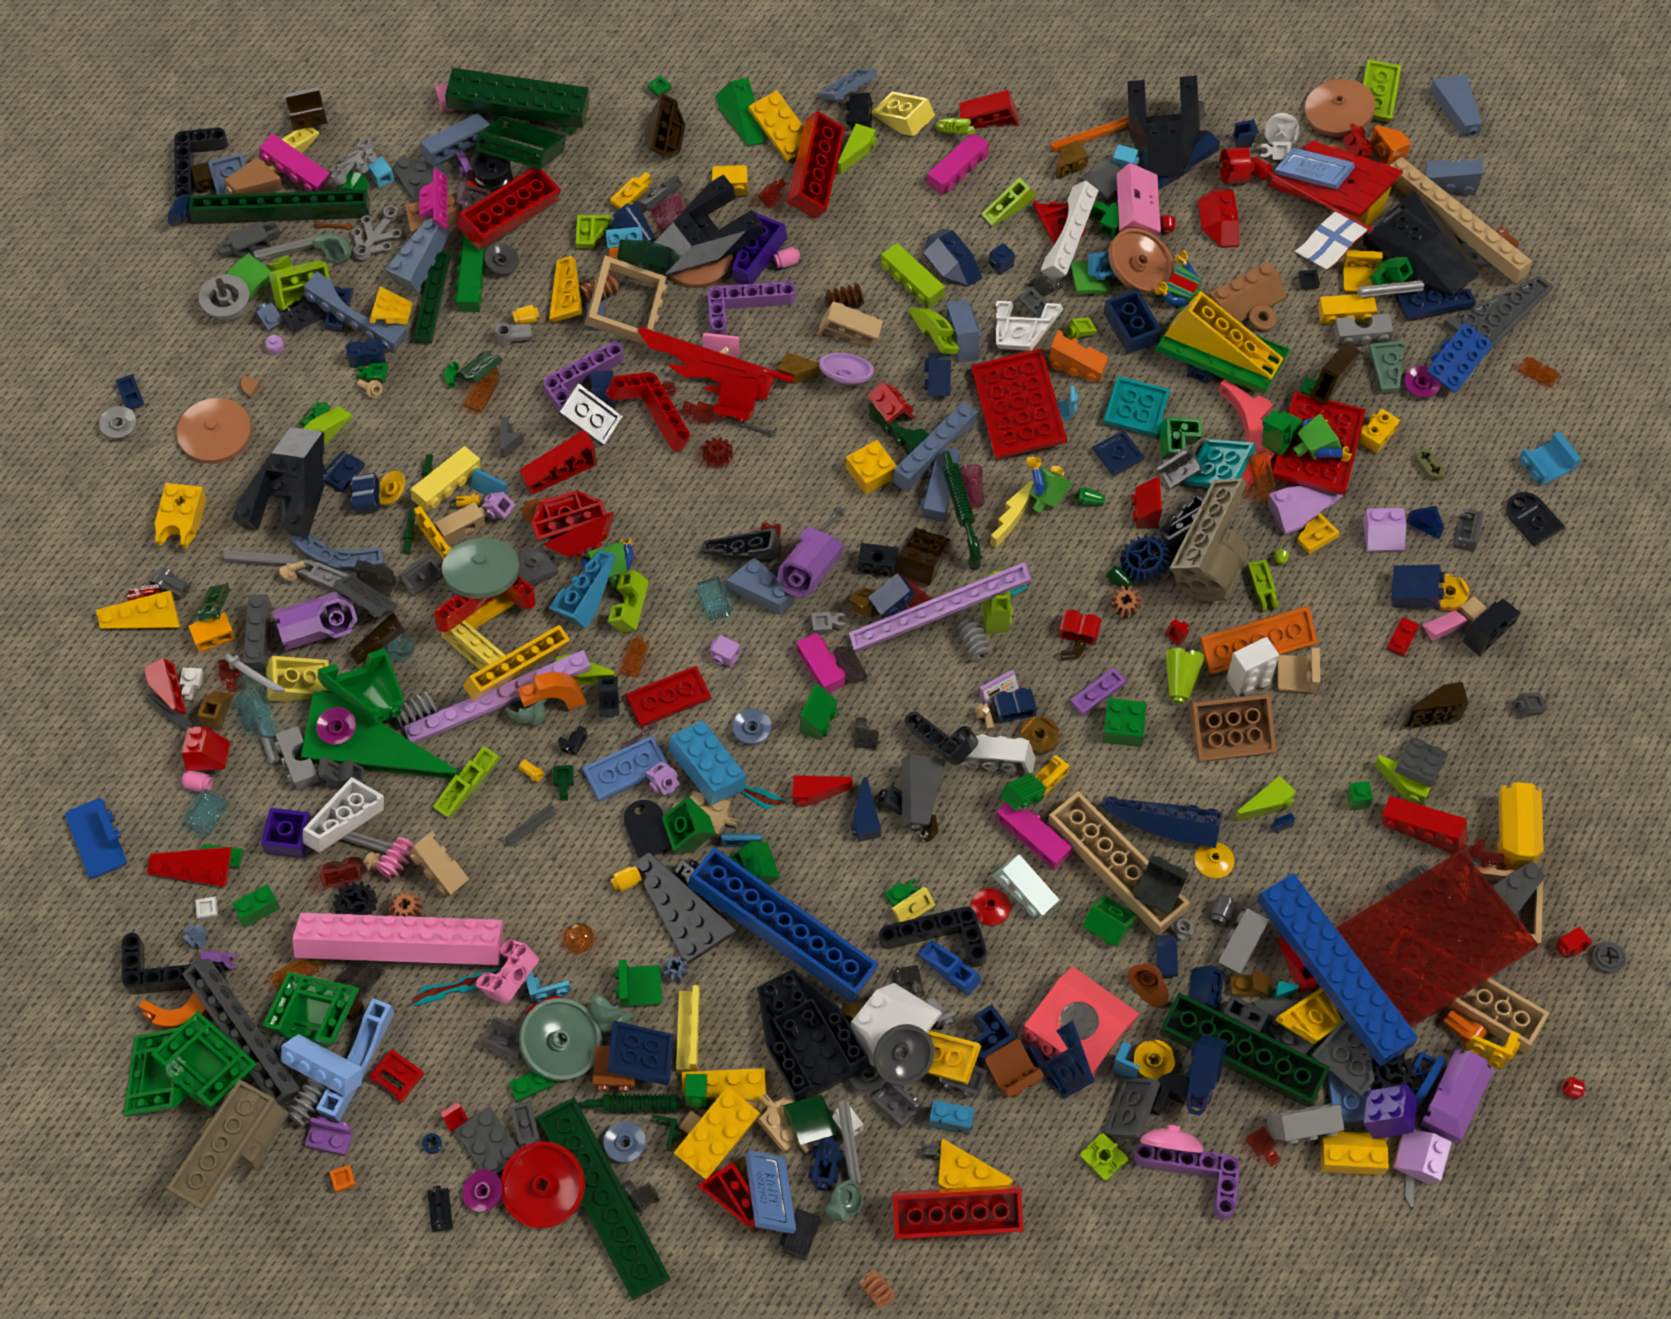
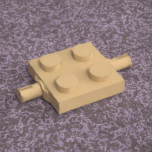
[673,791,739,838]
[757,1093,812,1153]

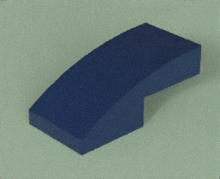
[115,374,145,409]
[1155,935,1178,977]

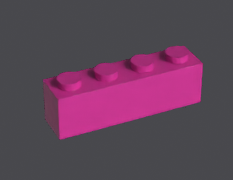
[259,133,330,192]
[927,133,989,195]
[996,803,1072,871]

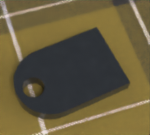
[1506,492,1565,547]
[624,800,672,859]

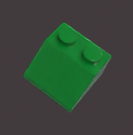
[800,683,839,741]
[662,797,716,853]
[1082,895,1138,947]

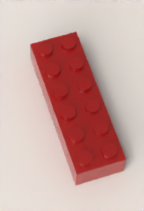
[787,111,845,219]
[456,168,561,250]
[892,1184,1024,1239]

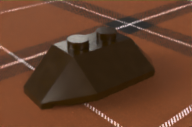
[644,93,685,157]

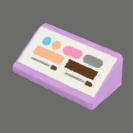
[979,670,1019,706]

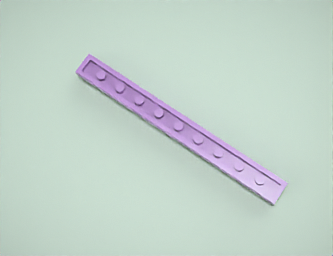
[849,562,1032,652]
[404,650,592,744]

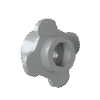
[1170,919,1194,940]

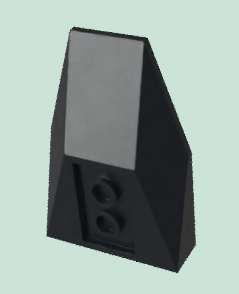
[1363,191,1479,296]
[757,969,871,1102]

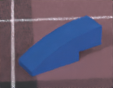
[918,940,982,996]

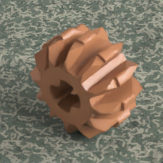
[1110,586,1142,618]
[388,890,423,917]
[860,1270,894,1309]

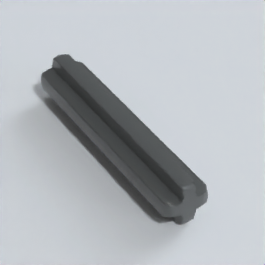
[146,693,194,732]
[505,804,556,846]

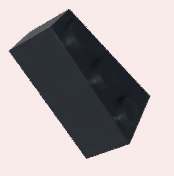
[1462,598,1521,656]

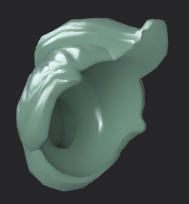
[312,233,351,265]
[505,699,546,726]
[591,994,634,1034]
[826,1180,863,1221]

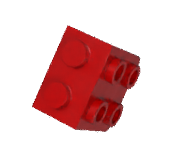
[713,374,759,422]
[867,381,915,424]

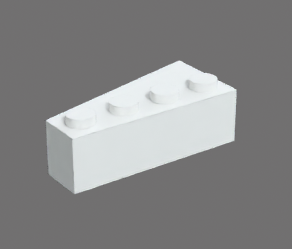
[959,734,1036,776]
[303,777,384,853]

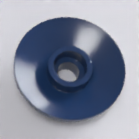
[168,194,190,227]

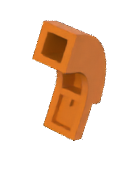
[517,672,587,710]
[139,992,210,1031]

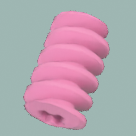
[375,837,414,881]

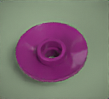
[1405,366,1441,398]
[316,707,356,745]
[463,1169,502,1212]

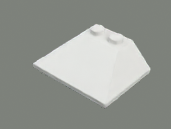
[850,983,942,1067]

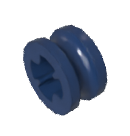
[422,1133,442,1154]

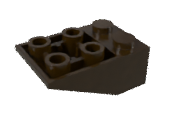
[895,528,951,585]
[1403,682,1469,728]

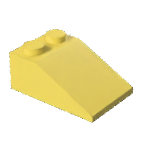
[872,91,935,136]
[265,656,331,702]

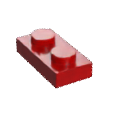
[1386,617,1420,657]

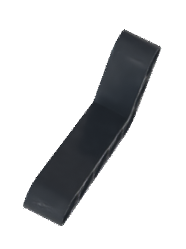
[174,127,228,199]
[879,906,987,967]
[122,933,227,995]

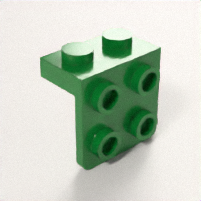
[615,959,662,1007]

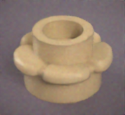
[363,852,381,871]

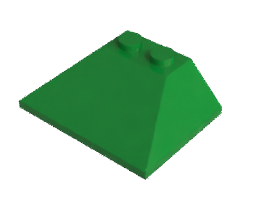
[262,971,359,1048]
[151,1011,257,1109]
[124,1027,188,1116]

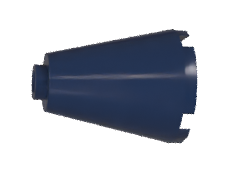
[609,201,656,251]

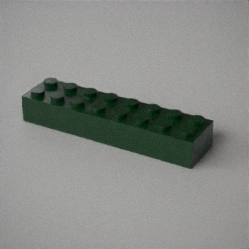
[445,68,590,128]
[1159,992,1330,1107]

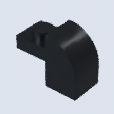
[598,676,620,718]
[1153,1073,1190,1115]

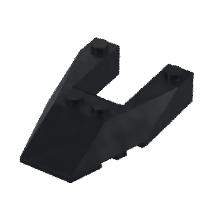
[1127,75,1200,178]
[646,174,764,277]
[232,427,325,538]

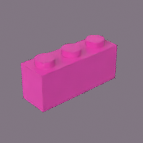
[796,632,846,693]

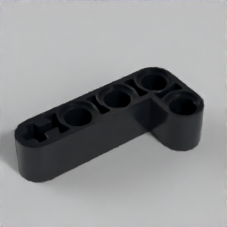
[904,712,979,765]

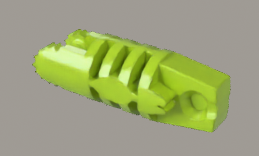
[935,118,975,135]

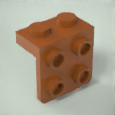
[984,1039,1044,1098]
[592,1046,635,1092]

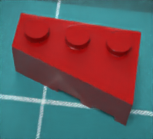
[697,1162,758,1231]

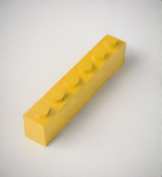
[463,625,570,701]

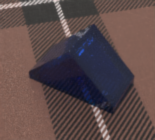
[1406,506,1444,540]

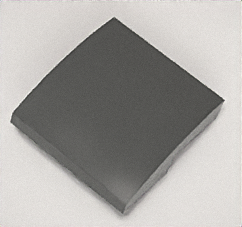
[1081,159,1122,200]

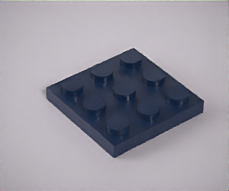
[607,1021,674,1086]

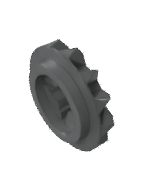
[1592,942,1626,974]

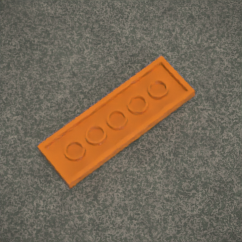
[1199,606,1318,675]

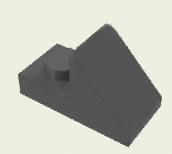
[500,417,524,458]

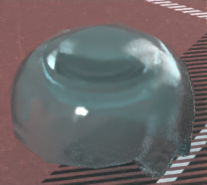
[385,635,416,661]

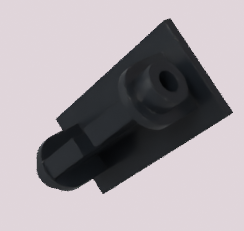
[427,1185,453,1233]

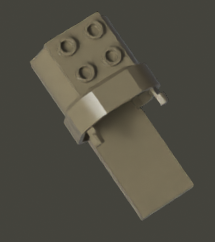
[1169,478,1253,602]
[166,1079,289,1211]

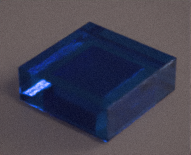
[1272,813,1295,834]

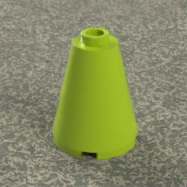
[1165,648,1204,704]

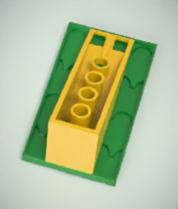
[1155,291,1291,394]

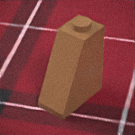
[225,157,282,194]

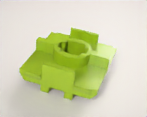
[1080,1133,1129,1181]

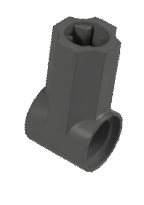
[149,566,191,599]

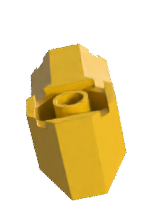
[1497,782,1544,871]

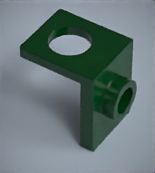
[652,1114,680,1152]

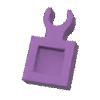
[456,151,474,181]

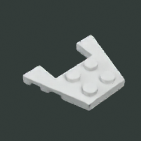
[996,301,1063,351]

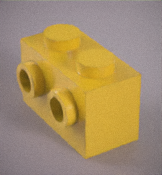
[1359,409,1400,454]

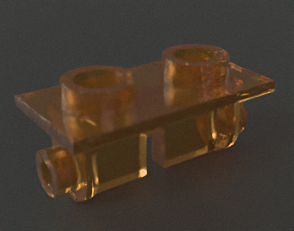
[1519,357,1560,388]
[620,636,650,677]

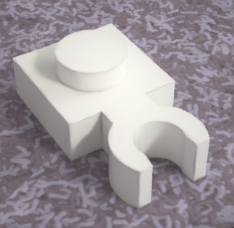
[1260,142,1291,160]

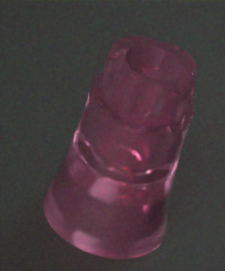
[959,464,984,509]

